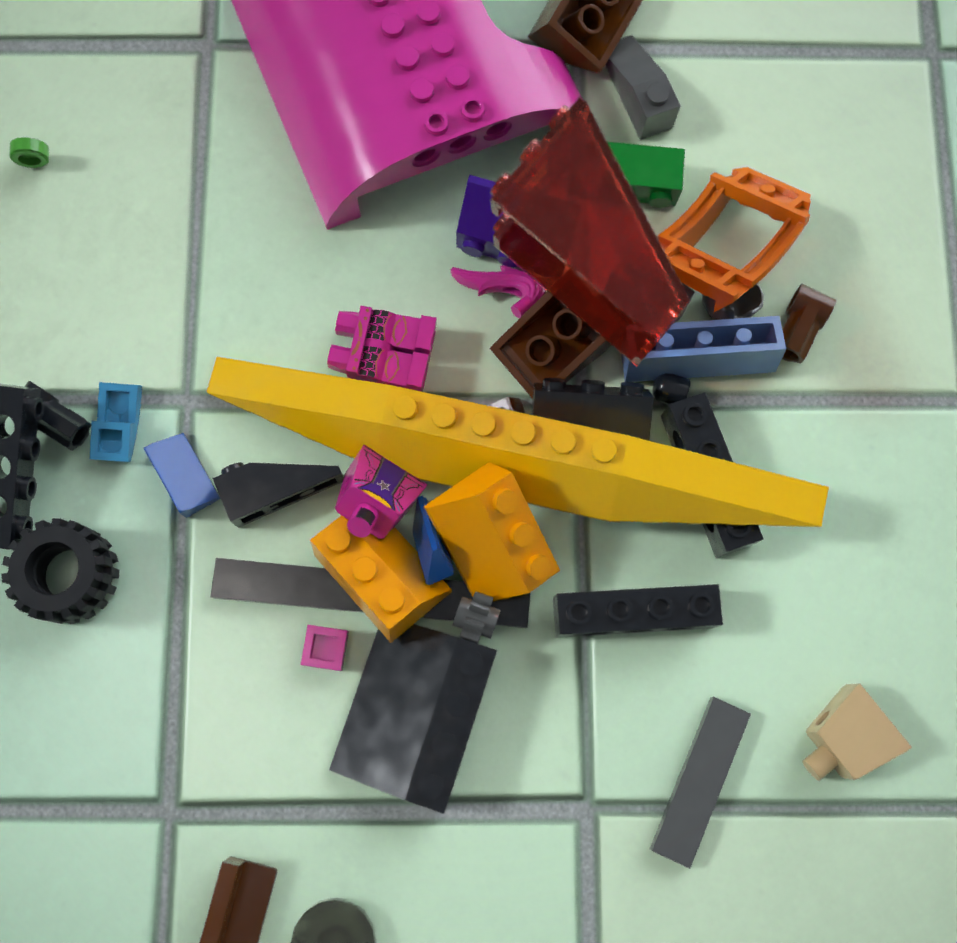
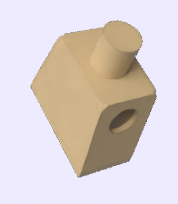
[802,683,912,781]

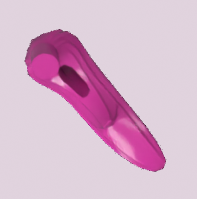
[450,265,546,318]

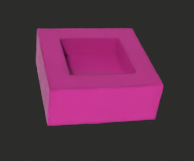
[301,625,349,671]

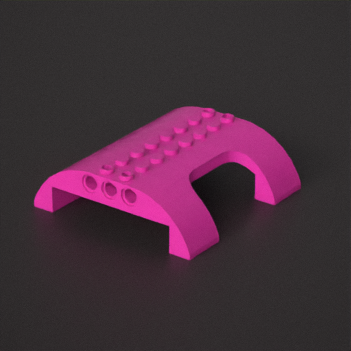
[231,0,595,230]

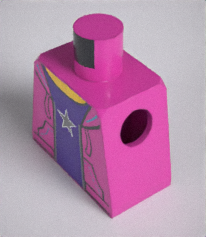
[335,445,427,539]

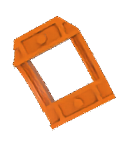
[639,167,811,312]

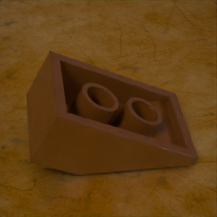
[489,269,630,399]

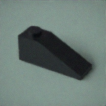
[213,462,344,528]

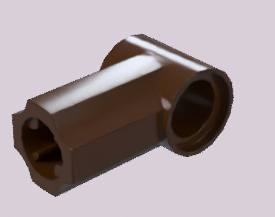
[782,284,836,364]

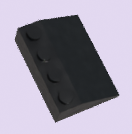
[329,624,497,814]

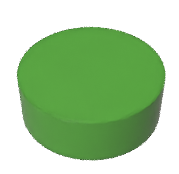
[9,137,49,168]

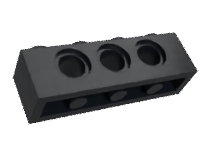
[0,384,44,550]
[661,392,764,558]
[553,584,723,638]

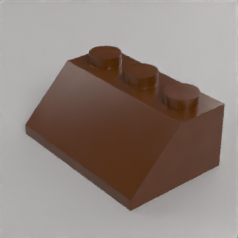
[528,0,643,73]

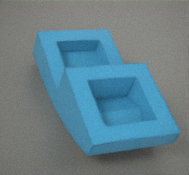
[89,382,142,462]

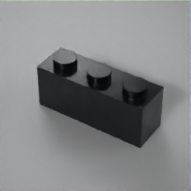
[532,378,654,441]

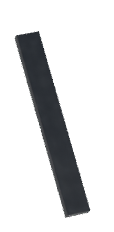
[210,558,531,628]

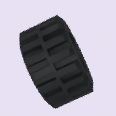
[1,518,120,624]

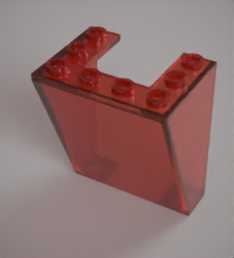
[490,96,690,366]

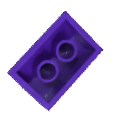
[456,175,581,278]

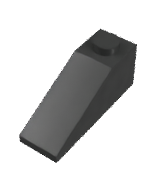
[605,35,681,140]

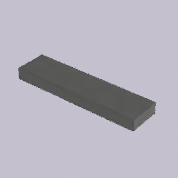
[650,697,751,869]

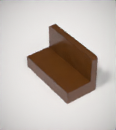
[200,856,277,943]

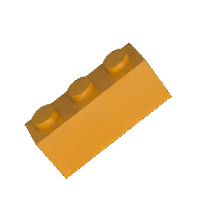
[423,462,560,601]
[310,515,452,643]

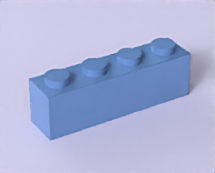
[620,316,786,382]

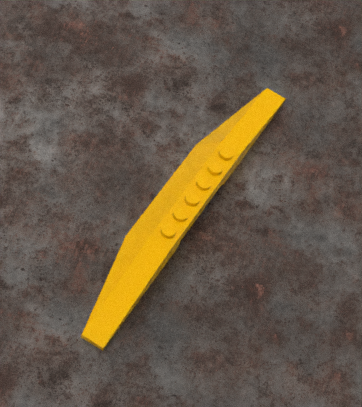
[206,357,829,528]

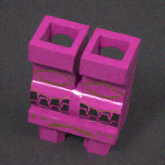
[327,305,437,392]

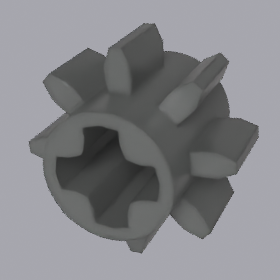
[453,591,501,644]

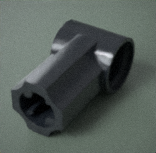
[24,381,91,451]

